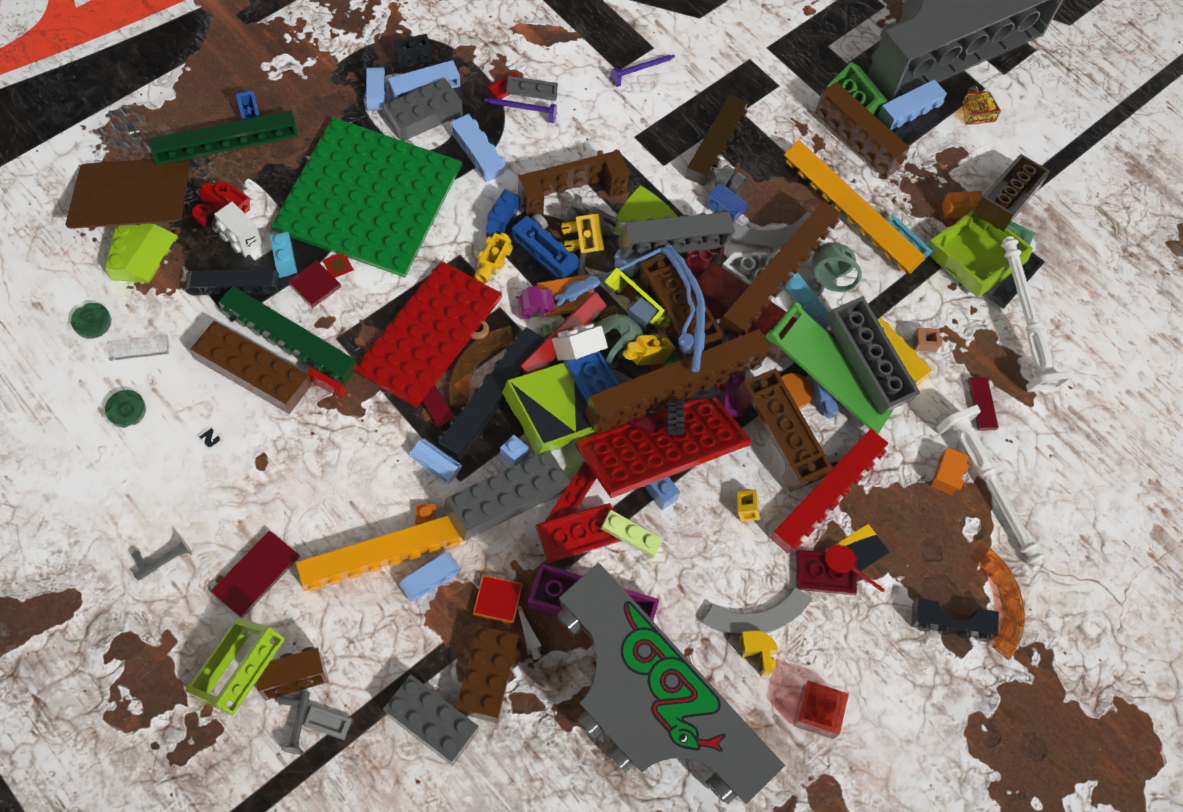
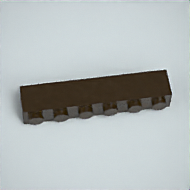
[685,95,748,186]

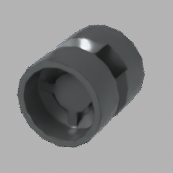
[715,165,747,195]

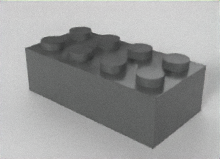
[384,78,463,141]
[383,674,479,767]

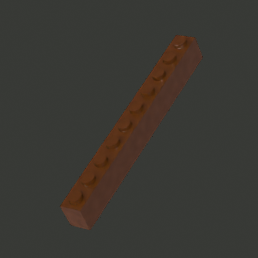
[720,201,841,338]

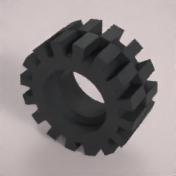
[668,399,684,435]

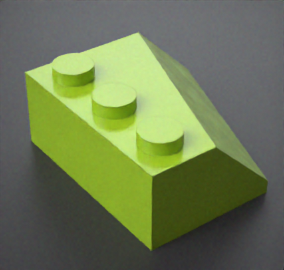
[105,224,178,283]

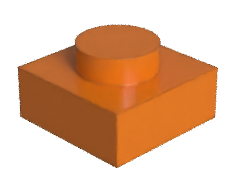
[415,504,437,525]

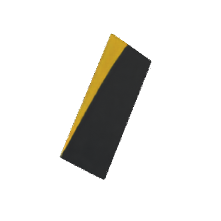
[825,524,890,572]

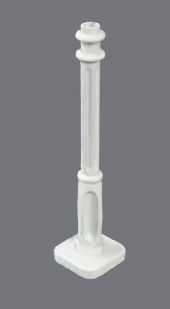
[1001,236,1074,392]
[936,405,1044,567]

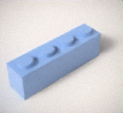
[388,60,460,100]
[878,79,947,130]
[451,114,505,182]

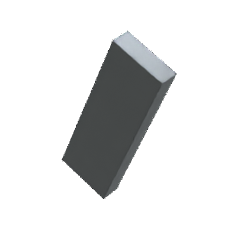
[506,76,558,101]

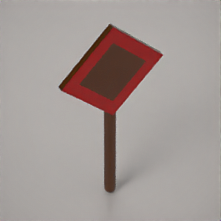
[323,254,354,278]

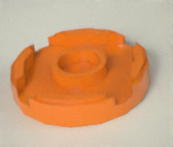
[781,373,813,409]

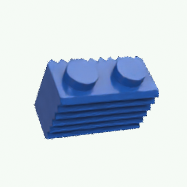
[706,183,748,223]

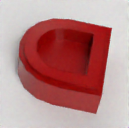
[192,204,215,225]

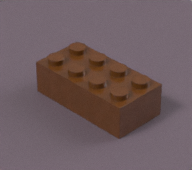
[456,626,519,723]

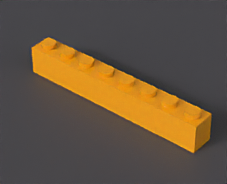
[296,516,463,591]

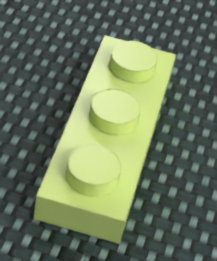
[600,510,663,558]

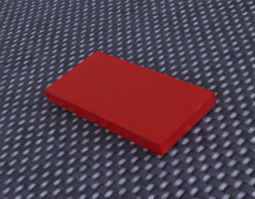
[535,503,622,564]

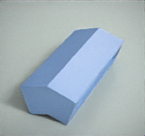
[410,438,462,484]

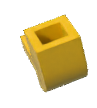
[739,631,778,677]

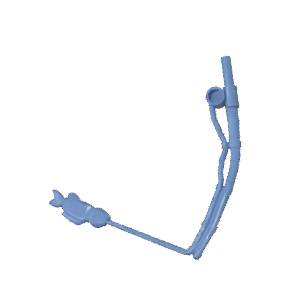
[554,243,706,372]

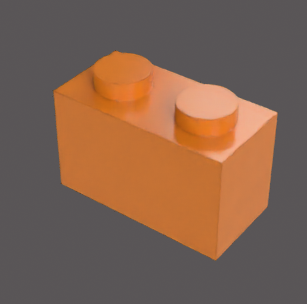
[941,191,983,219]
[930,447,969,495]

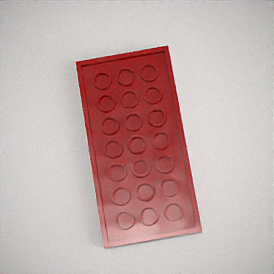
[354,261,502,408]
[575,397,751,498]

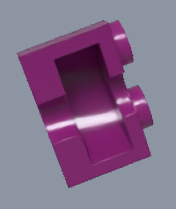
[516,286,555,320]

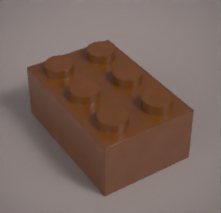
[256,647,329,701]

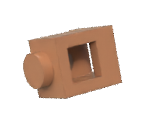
[912,327,943,352]

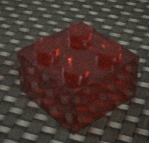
[793,680,849,739]

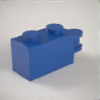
[486,189,520,238]

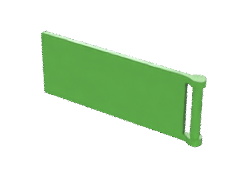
[766,301,894,434]

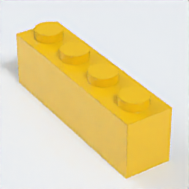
[878,318,932,386]

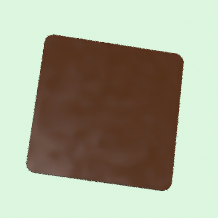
[65,159,190,229]

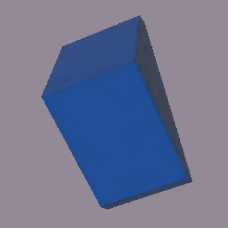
[236,90,260,120]

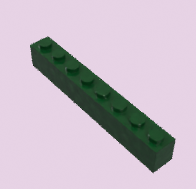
[150,110,299,165]
[219,286,357,385]

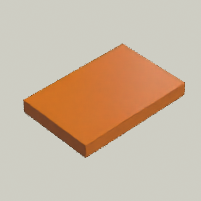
[537,274,594,318]

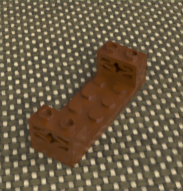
[518,150,629,218]
[640,254,723,359]
[735,368,833,493]

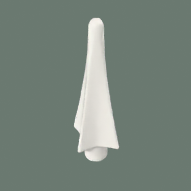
[517,606,542,660]

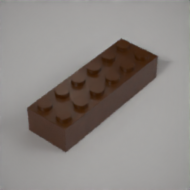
[815,82,910,178]
[190,321,312,414]

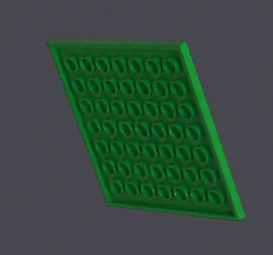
[271,117,462,278]

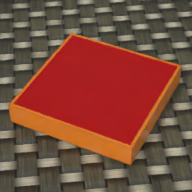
[473,575,523,624]

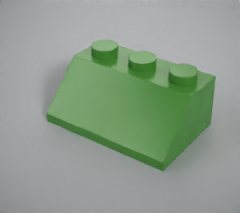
[827,62,888,114]

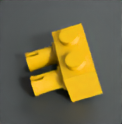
[562,214,604,253]

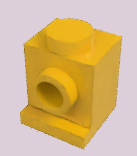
[737,489,761,522]

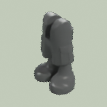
[564,194,619,236]

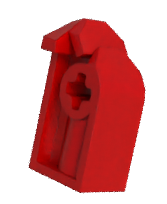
[199,182,250,214]

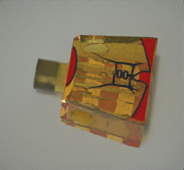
[962,86,1001,125]

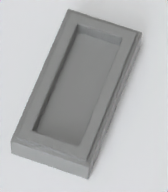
[303,705,352,740]

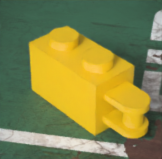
[623,334,675,365]

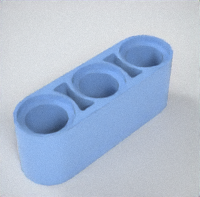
[366,67,385,111]
[399,552,461,602]

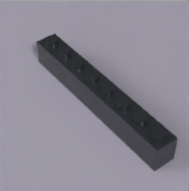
[438,327,545,461]

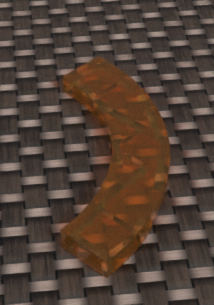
[449,326,514,408]
[978,549,1025,660]

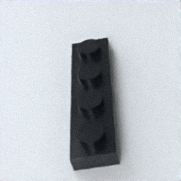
[989,252,1045,309]

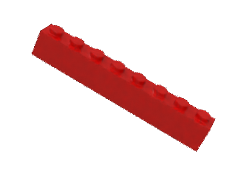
[770,428,889,554]

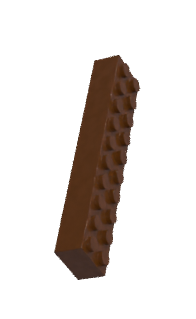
[585,329,771,433]

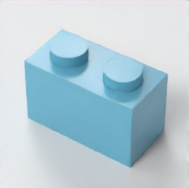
[270,232,298,278]

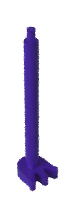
[609,55,675,87]
[484,98,558,123]

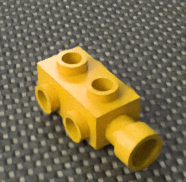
[474,233,513,283]

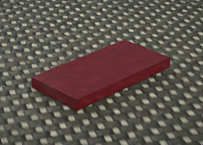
[210,530,300,619]

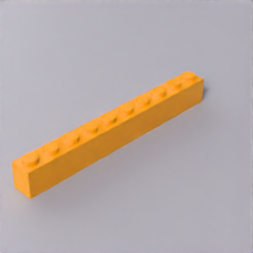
[784,140,925,274]

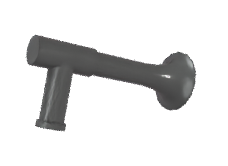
[131,537,193,581]
[278,691,310,754]

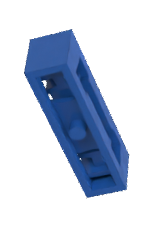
[512,216,579,279]

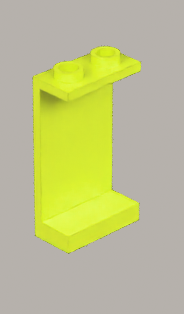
[605,268,671,330]

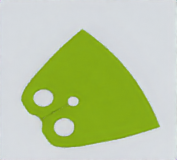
[614,185,678,236]

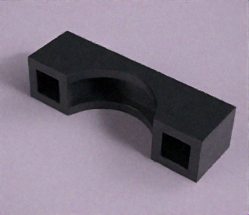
[911,598,999,642]

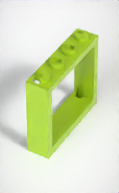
[185,617,285,716]

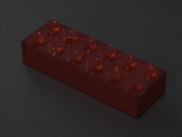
[697,261,797,359]

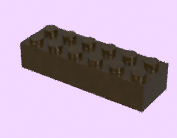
[973,154,1050,232]

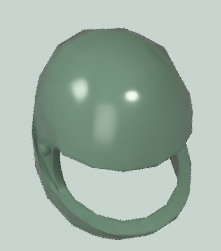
[812,242,862,292]
[598,314,644,369]

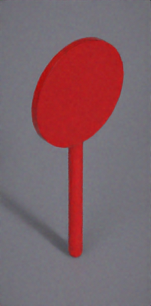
[825,545,885,592]

